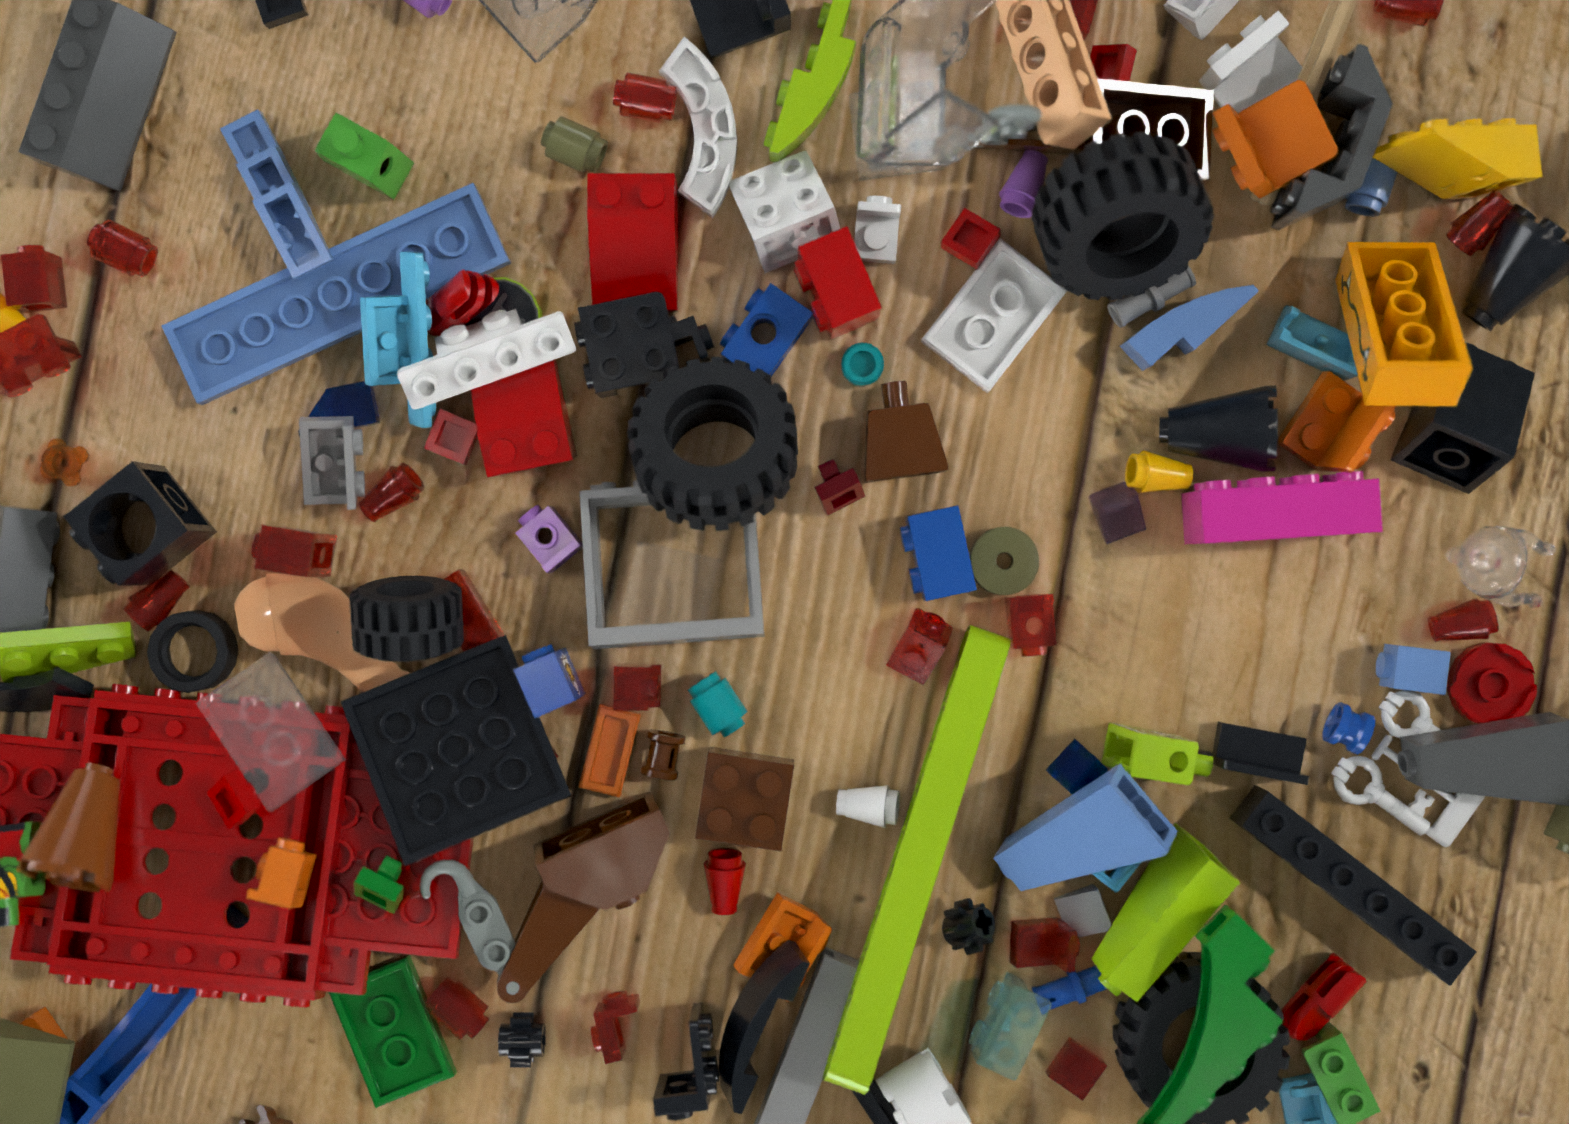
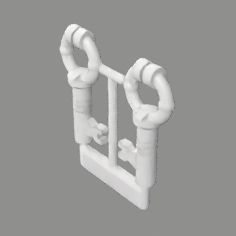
[1331,690,1485,847]

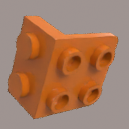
[1212,80,1339,199]

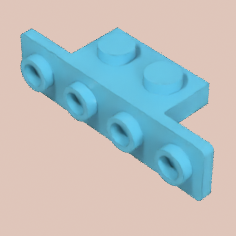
[360,251,436,428]

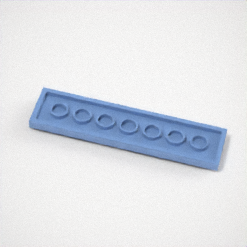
[162,183,512,405]

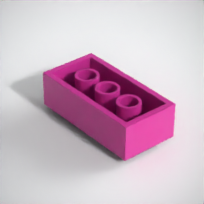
[1181,471,1383,544]

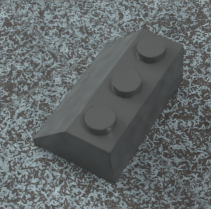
[0,504,60,633]

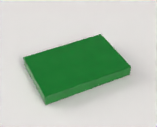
[329,954,457,1108]

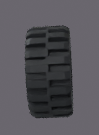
[1032,132,1214,300]
[627,357,798,531]
[1113,952,1290,1124]

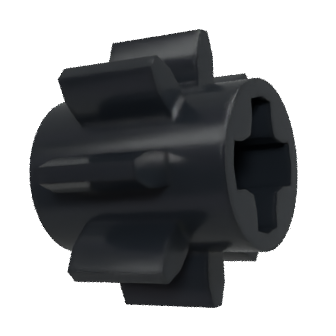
[942,898,995,955]
[498,1012,546,1068]

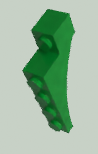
[1136,904,1283,1124]

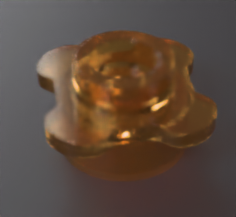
[39,438,89,487]

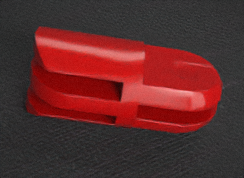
[426,269,499,336]
[1282,952,1367,1041]

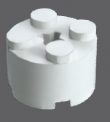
[876,1048,972,1124]

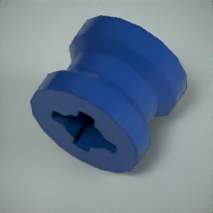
[1322,702,1375,755]

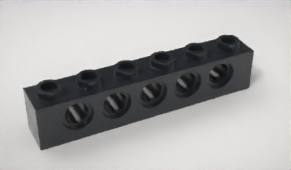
[1229,785,1477,986]

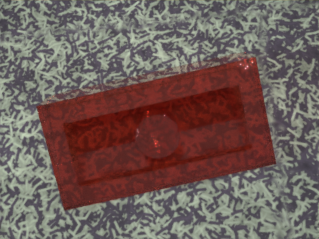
[444,569,504,652]

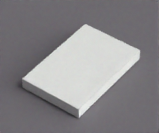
[921,238,1068,393]

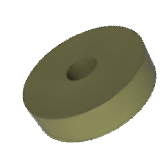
[969,527,1039,595]

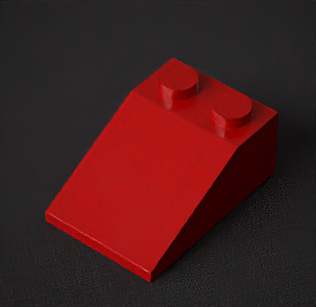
[587,173,678,312]
[471,359,577,478]

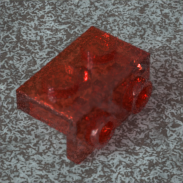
[0,313,82,397]

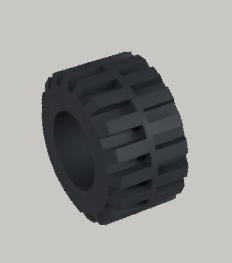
[349,576,464,662]

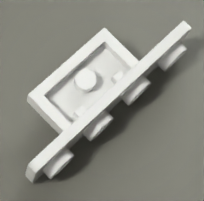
[397,309,576,410]

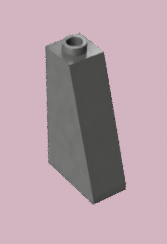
[1398,712,1569,806]

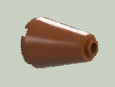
[16,763,120,892]

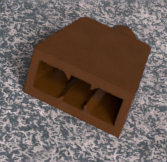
[864,381,948,483]

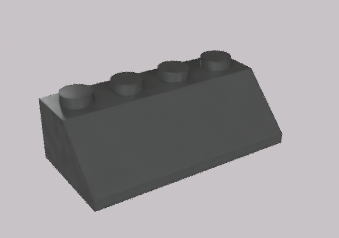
[19,0,177,192]

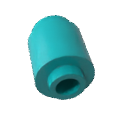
[688,671,748,738]

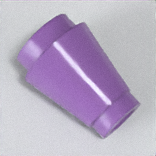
[999,150,1048,218]

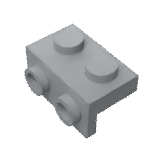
[299,416,365,510]

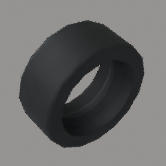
[147,610,238,693]

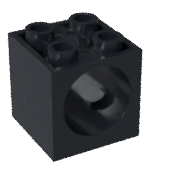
[63,461,217,586]

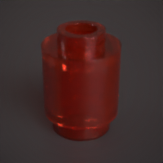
[1373,0,1444,27]
[613,72,678,123]
[87,219,158,277]
[424,976,489,1040]

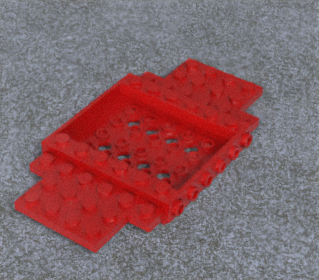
[0,684,474,1007]

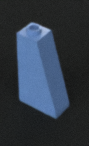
[993,764,1178,891]

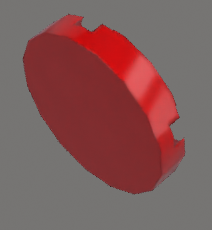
[1447,642,1537,724]

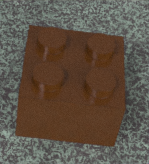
[695,747,794,851]

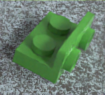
[1302,1022,1381,1124]

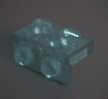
[969,972,1052,1080]

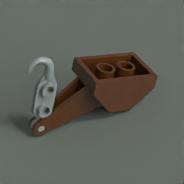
[963,79,1214,181]
[420,792,670,1003]

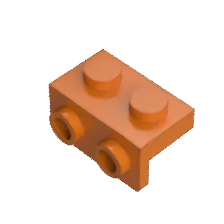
[733,892,832,1002]

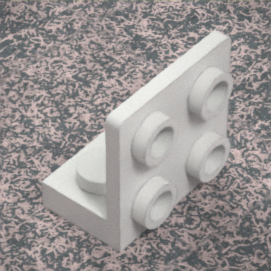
[729,151,840,273]

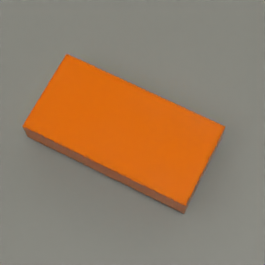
[579,703,642,798]

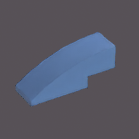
[1120,285,1259,371]

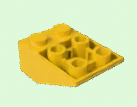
[1373,118,1543,199]

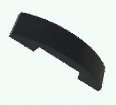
[719,940,810,1114]

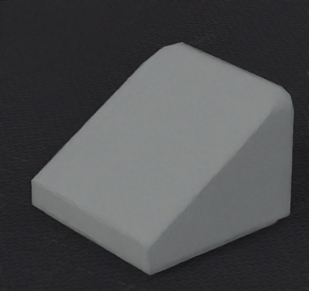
[1054,884,1112,940]

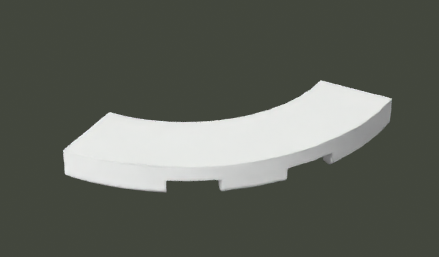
[659,37,737,218]

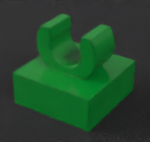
[354,855,404,914]

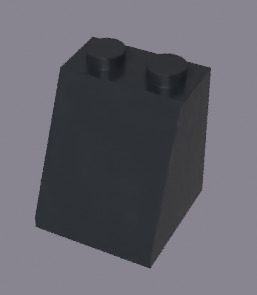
[1391,343,1535,494]

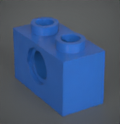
[720,283,813,377]

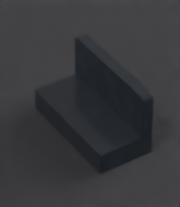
[1212,721,1309,785]

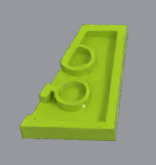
[0,621,136,683]

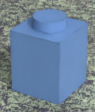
[1376,643,1451,695]

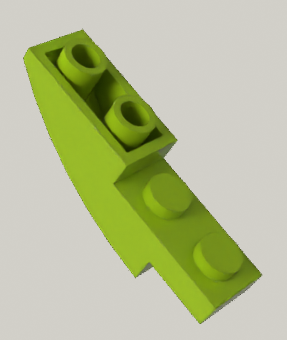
[764,0,856,163]

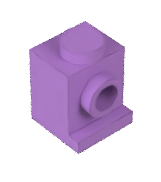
[515,505,583,573]

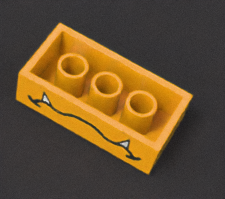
[1335,242,1472,406]

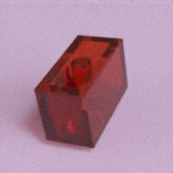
[251,525,337,577]

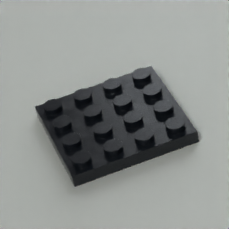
[341,635,572,866]

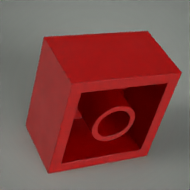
[793,226,882,340]

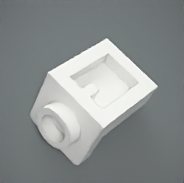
[854,196,901,264]

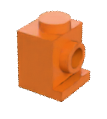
[246,837,317,909]

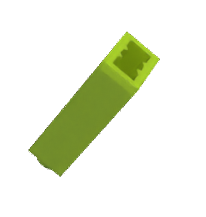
[1091,823,1240,1002]

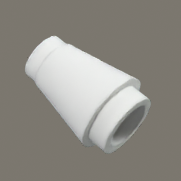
[836,785,900,828]

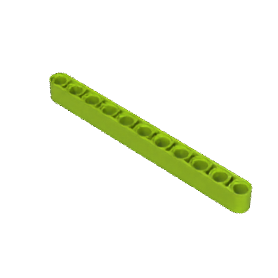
[823,625,1011,1095]

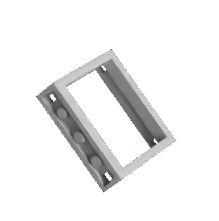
[579,480,765,650]

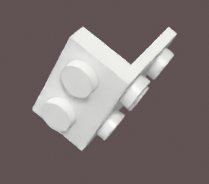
[1199,10,1302,113]

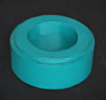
[841,342,884,387]

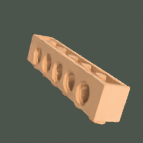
[994,0,1112,150]

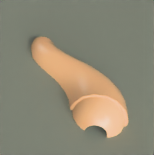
[234,572,411,692]

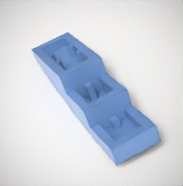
[220,109,333,280]

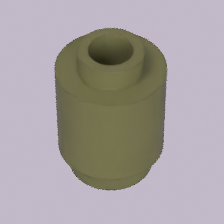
[541,116,608,173]

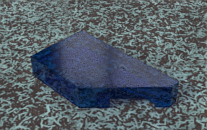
[298,381,380,437]

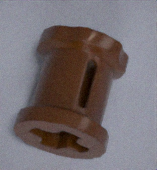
[640,729,686,780]

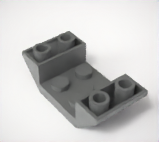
[1270,43,1393,230]

